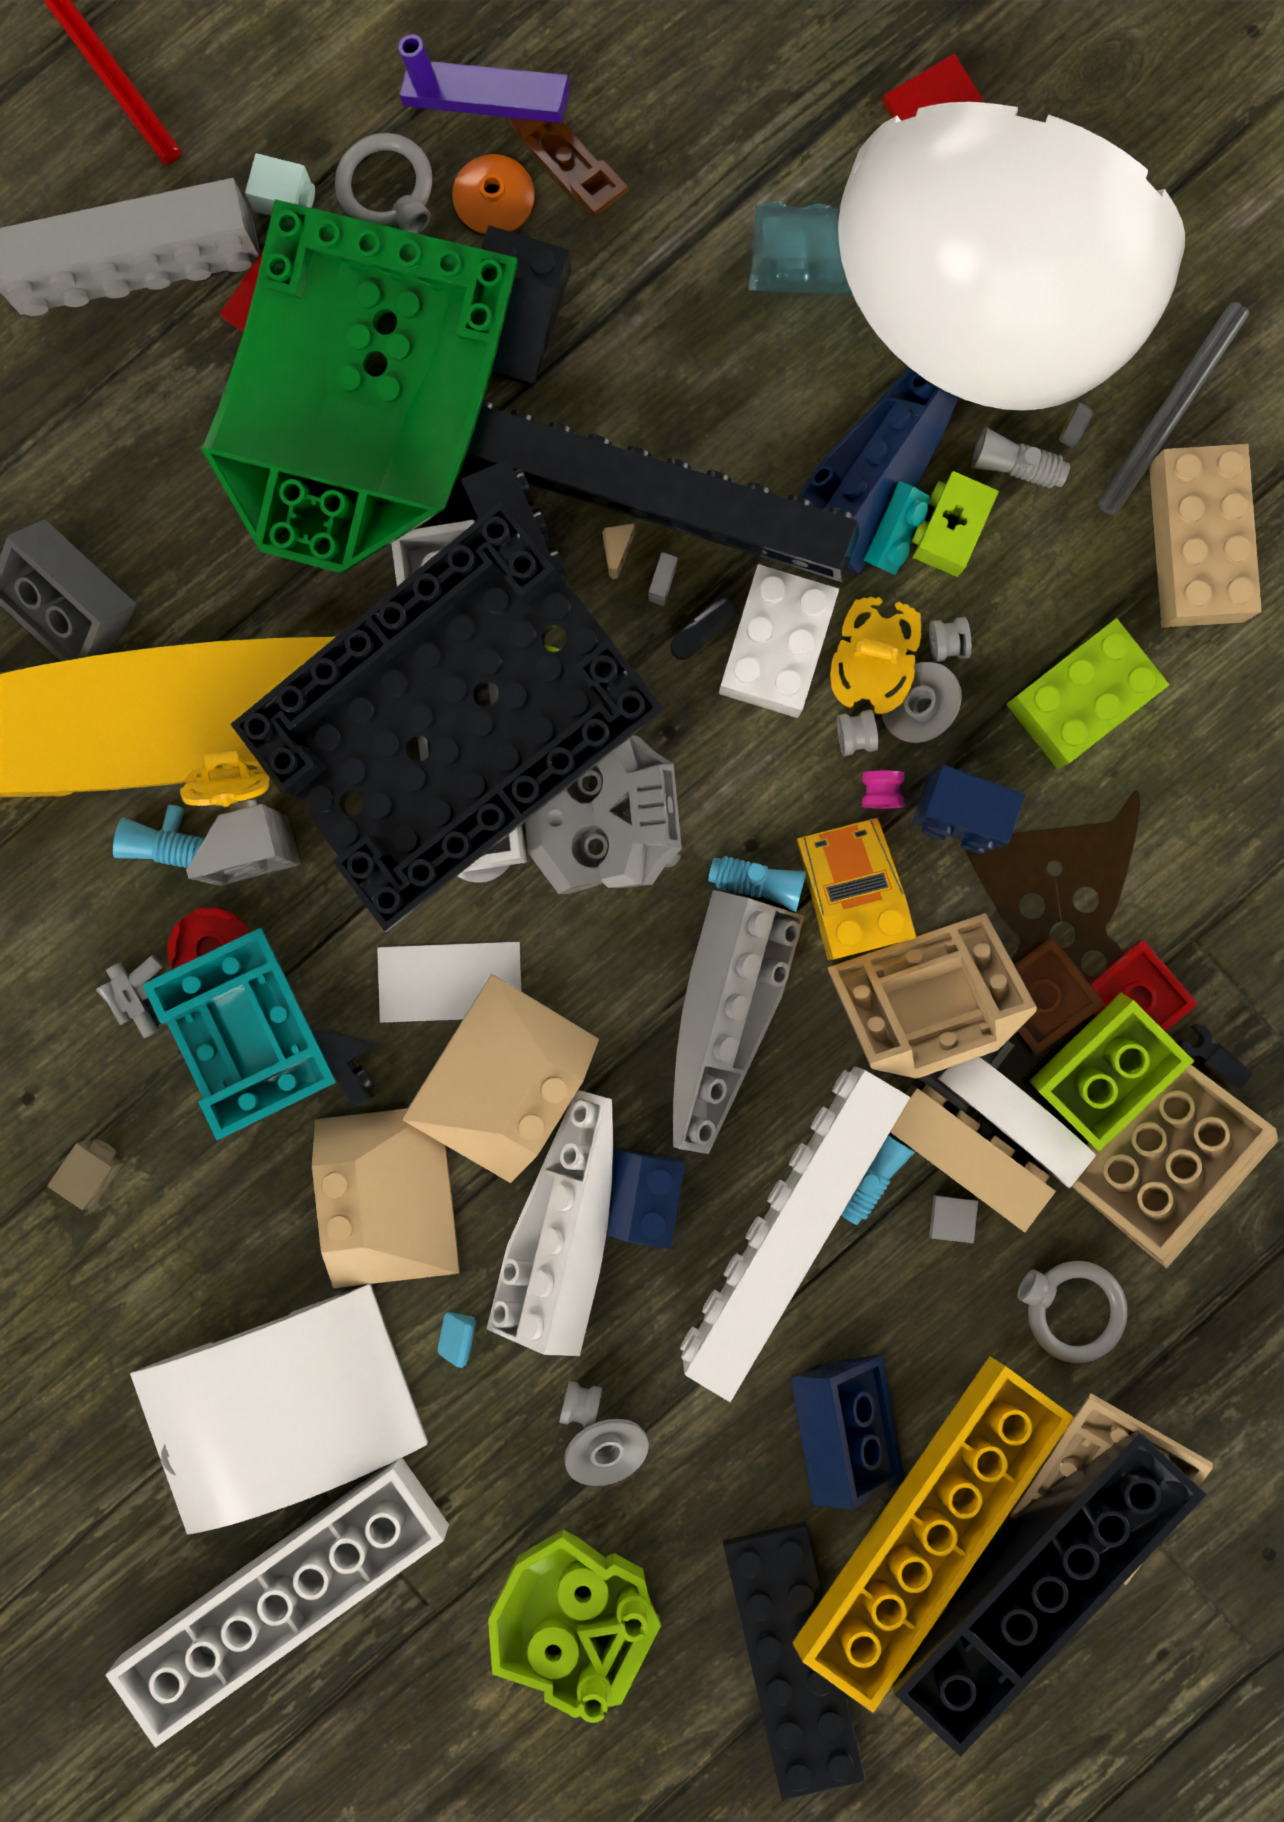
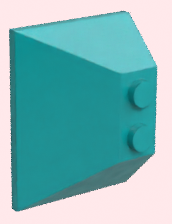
[142,928,336,1140]

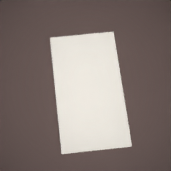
[377,942,521,1023]

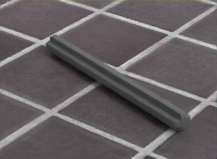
[1097,302,1249,516]

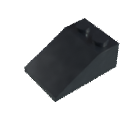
[481,225,571,386]

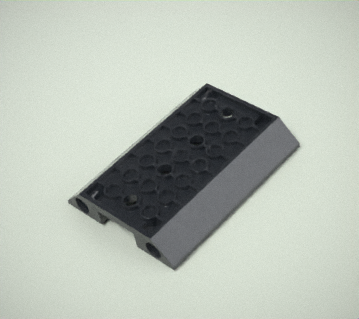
[230,501,665,932]

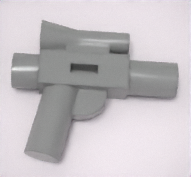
[96,955,164,1038]

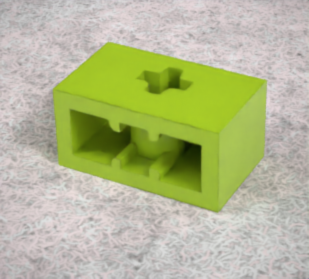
[911,471,999,577]

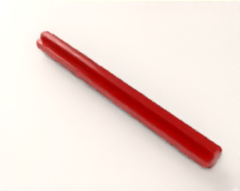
[43,0,182,166]

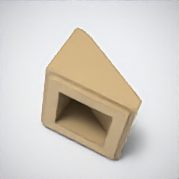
[602,524,635,579]

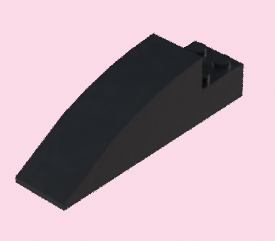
[892,1430,1207,1757]

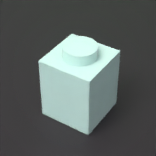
[245,153,315,216]

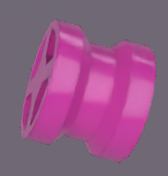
[862,770,904,809]

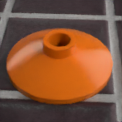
[452,154,535,236]

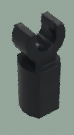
[1177,1024,1252,1092]

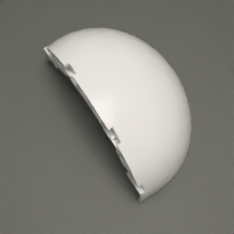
[838,102,1185,410]

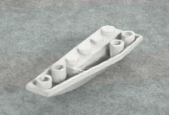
[487,1090,613,1356]

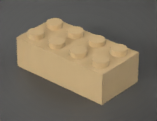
[1149,444,1262,628]

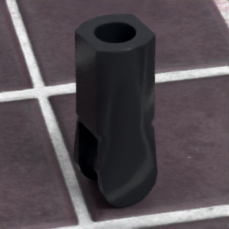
[670,594,740,660]

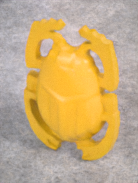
[830,597,921,714]
[180,750,270,807]

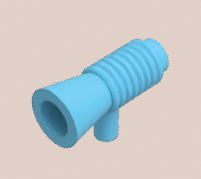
[113,805,205,868]
[708,856,806,912]
[841,1133,916,1225]

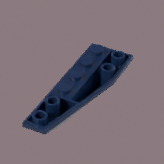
[799,368,959,574]

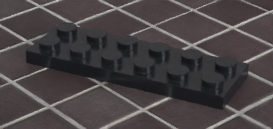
[723,1521,866,1801]

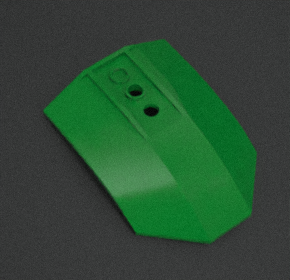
[200,199,519,574]

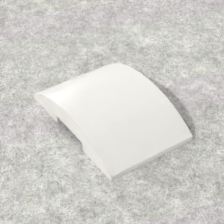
[130,1284,428,1534]

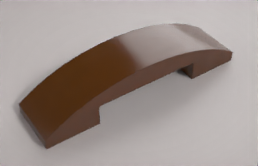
[505,117,629,217]

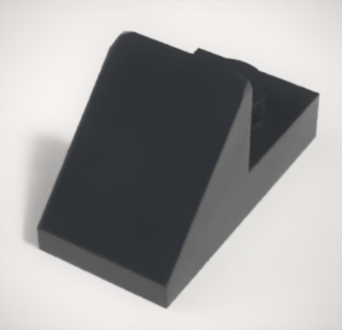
[313,1029,381,1108]

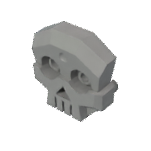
[525,735,682,894]

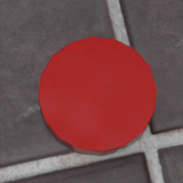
[168,908,250,969]

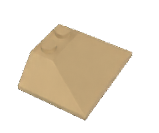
[828,913,1036,1079]
[402,973,599,1183]
[312,1108,460,1288]
[1010,1393,1213,1585]

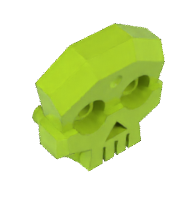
[488,1529,661,1723]

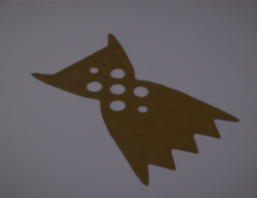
[961,790,1140,1139]

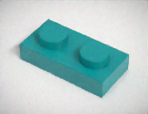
[863,481,931,575]

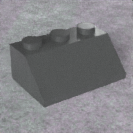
[0,519,136,661]

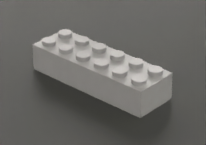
[0,178,260,316]

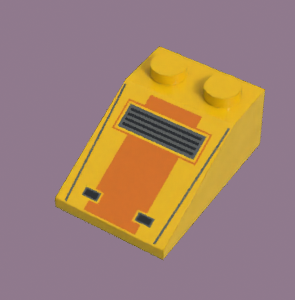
[796,818,916,960]

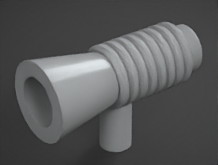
[971,427,1070,488]

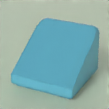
[438,1312,477,1368]

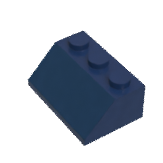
[790,1355,905,1510]

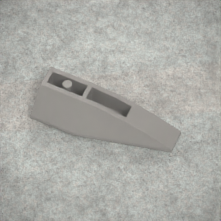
[673,890,804,1154]

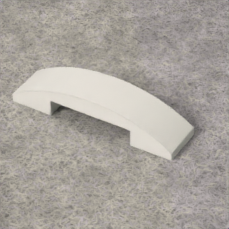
[937,1057,1096,1188]

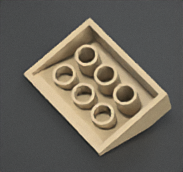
[1071,1065,1278,1269]

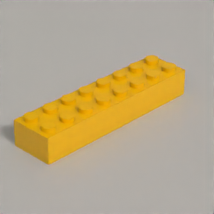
[792,1356,1074,1713]

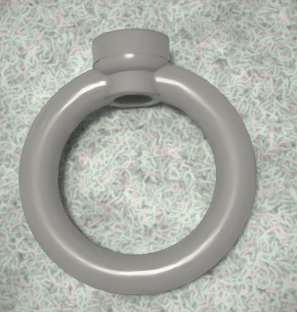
[335,133,432,234]
[1017,1261,1128,1363]

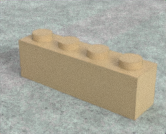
[890,1084,1056,1232]

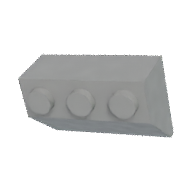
[186,800,301,886]

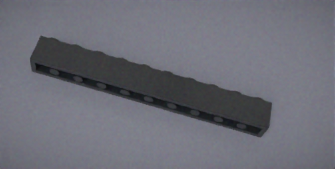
[463,400,860,582]

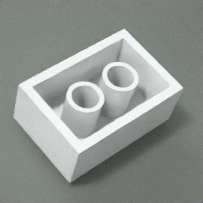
[718,564,839,718]

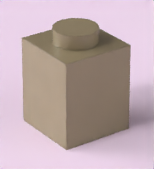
[47,1139,124,1210]

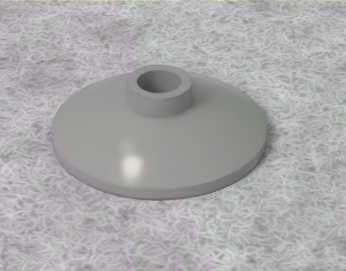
[882,662,962,743]
[564,1419,649,1486]

